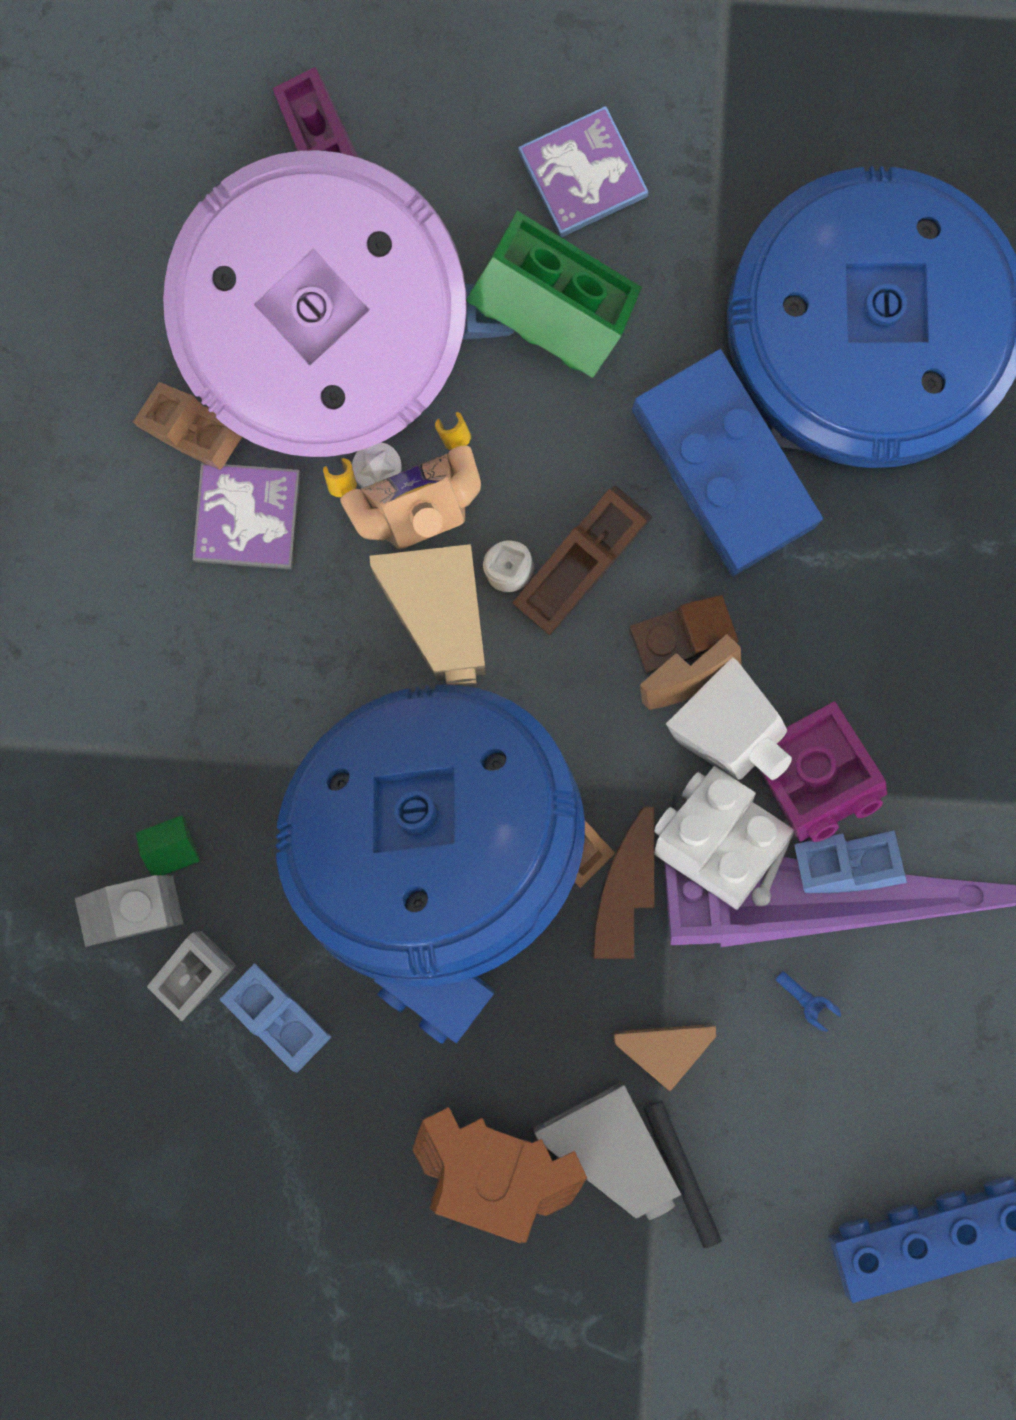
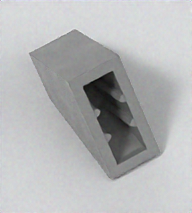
[75,875,184,947]
[534,1081,681,1220]

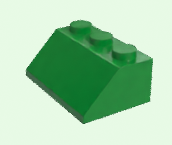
[466,210,642,378]

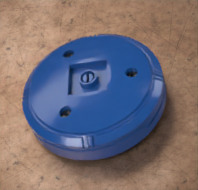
[726,166,1016,468]
[276,684,585,987]

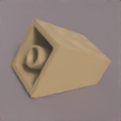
[369,544,486,686]

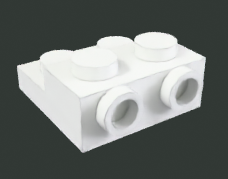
[654,766,794,910]

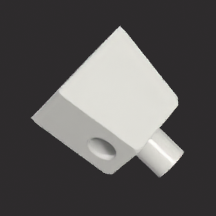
[666,657,792,780]

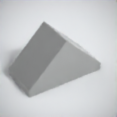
[147,931,237,1021]

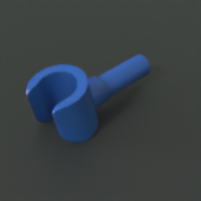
[776,971,841,1032]

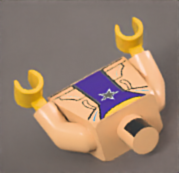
[323,412,481,549]

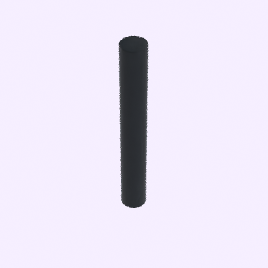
[644,1100,722,1248]

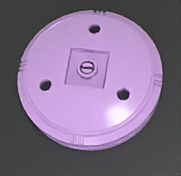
[163,150,467,457]

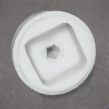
[352,442,402,488]
[483,540,535,592]

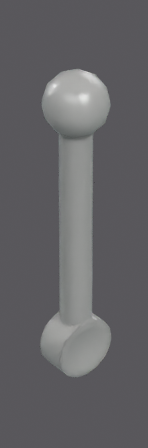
[751,819,796,907]

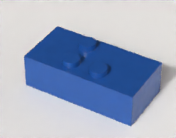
[632,349,823,577]

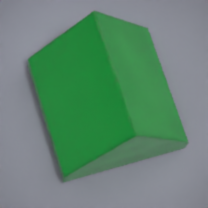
[136,815,200,876]

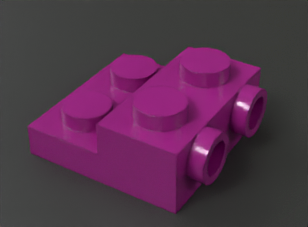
[758,701,887,842]

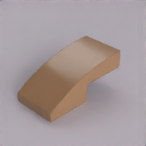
[133,382,242,470]
[640,634,741,710]

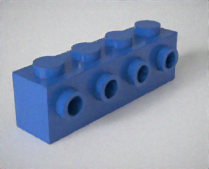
[828,1177,1016,1303]

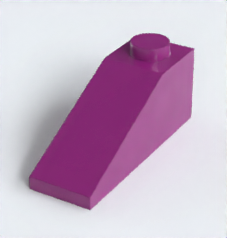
[272,67,358,157]

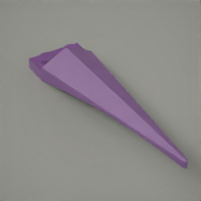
[664,857,1016,947]

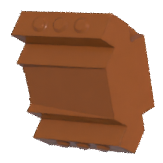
[412,1107,587,1243]

